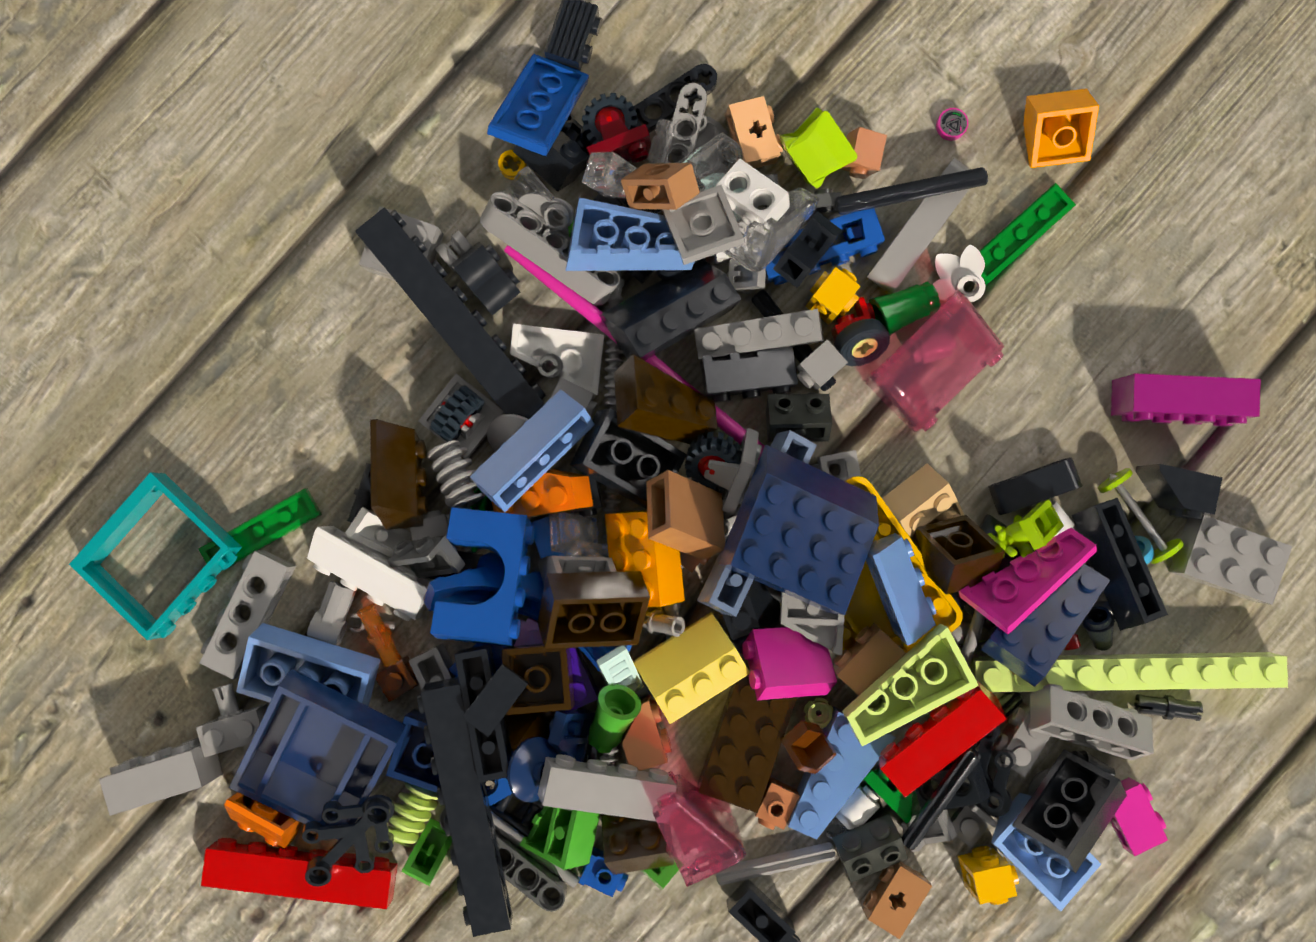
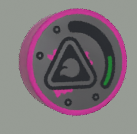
[936,108,969,141]

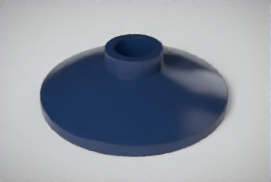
[507,737,558,802]

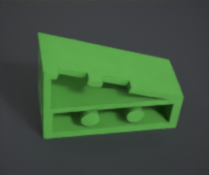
[520,806,600,870]

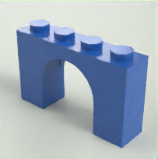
[430,507,535,647]

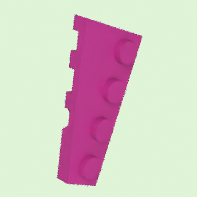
[959,528,1097,634]

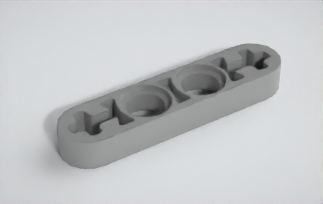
[661,83,707,163]

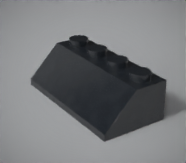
[600,261,741,361]

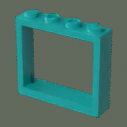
[69,472,242,640]

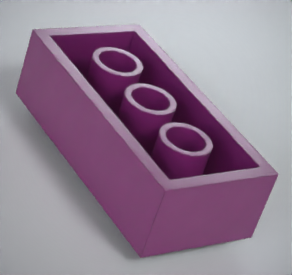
[1111,373,1261,426]

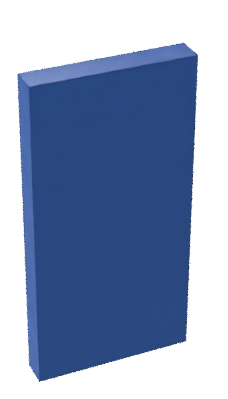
[487,54,589,156]

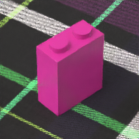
[742,627,837,700]

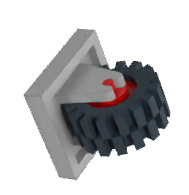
[418,374,504,459]
[685,428,762,514]

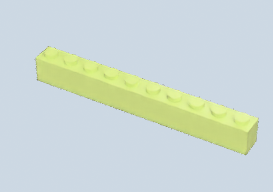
[969,652,1288,692]

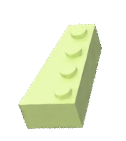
[842,624,979,746]

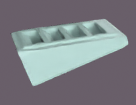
[596,646,643,693]

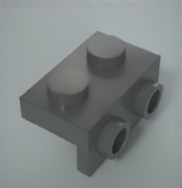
[388,535,465,578]

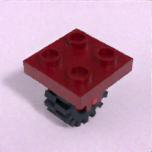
[582,93,653,174]

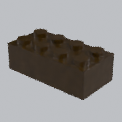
[697,675,797,813]

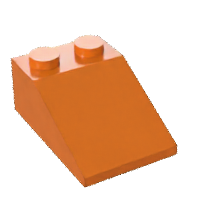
[224,792,303,848]

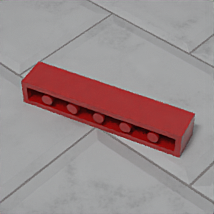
[201,838,398,910]

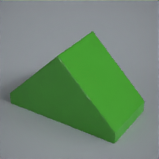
[401,818,453,886]

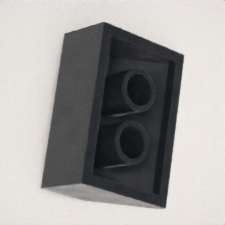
[1012,749,1127,873]

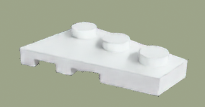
[510,324,605,395]

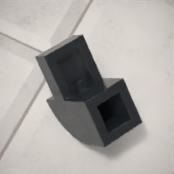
[773,211,842,288]

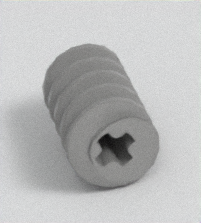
[428,440,485,510]

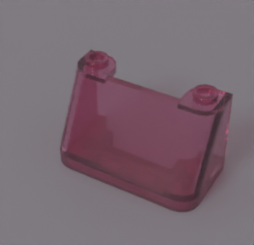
[863,290,1005,432]
[653,771,747,887]

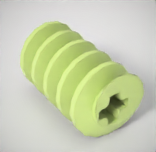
[388,782,438,847]

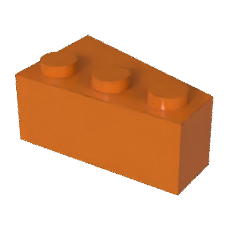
[492,469,593,517]

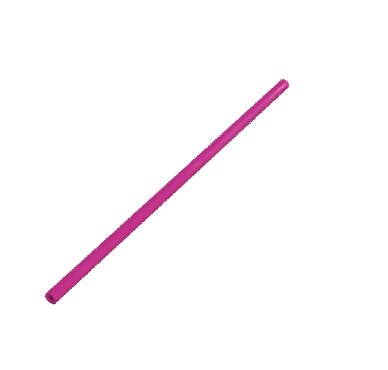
[504,245,765,460]

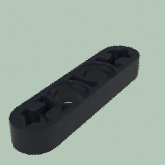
[634,64,717,133]

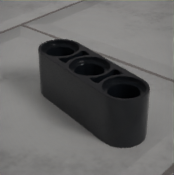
[988,457,1083,515]

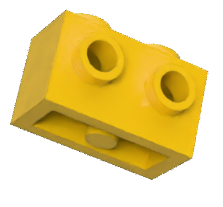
[805,267,860,325]
[958,846,1019,905]

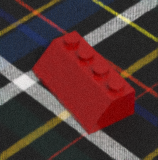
[879,680,1007,797]

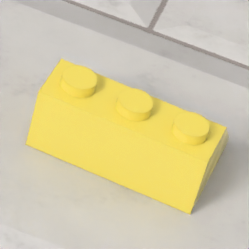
[633,612,750,724]

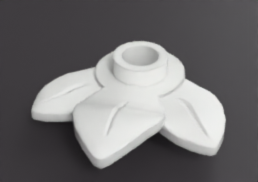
[933,244,985,302]

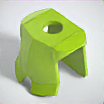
[780,107,857,189]

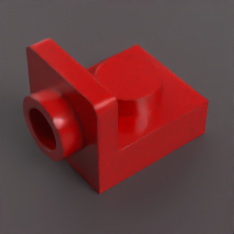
[831,297,875,341]

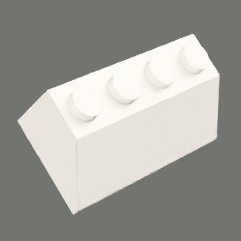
[307,526,430,621]

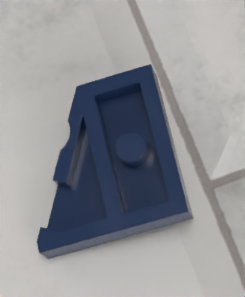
[548,709,595,762]

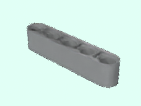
[867,158,970,294]
[480,191,620,305]

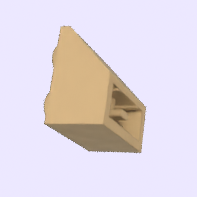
[882,463,964,552]

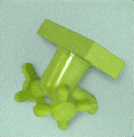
[988,499,1064,558]

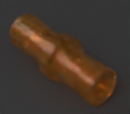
[357,604,402,667]

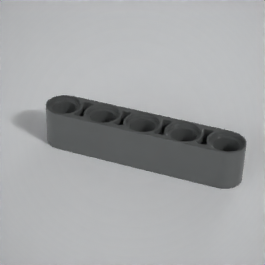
[439,808,567,912]

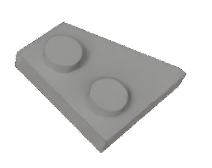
[779,592,844,655]

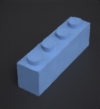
[470,389,595,512]

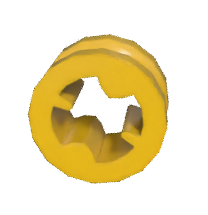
[498,150,527,180]

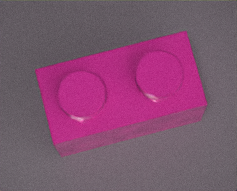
[1110,777,1168,856]

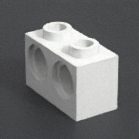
[716,159,790,234]

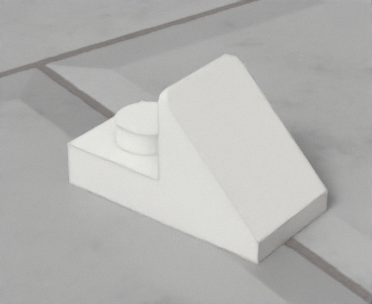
[345,507,412,557]

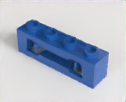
[755,208,885,286]

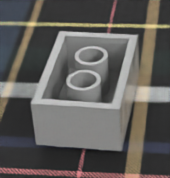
[1169,515,1292,605]
[99,738,223,816]

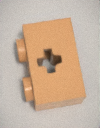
[725,96,783,169]

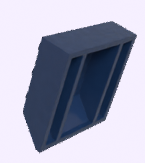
[718,445,879,615]
[229,669,406,840]

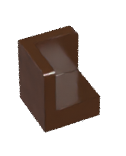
[781,720,836,774]

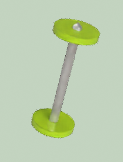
[1098,468,1184,564]

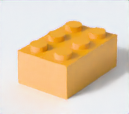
[605,510,685,607]

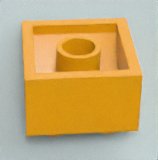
[1023,88,1099,168]

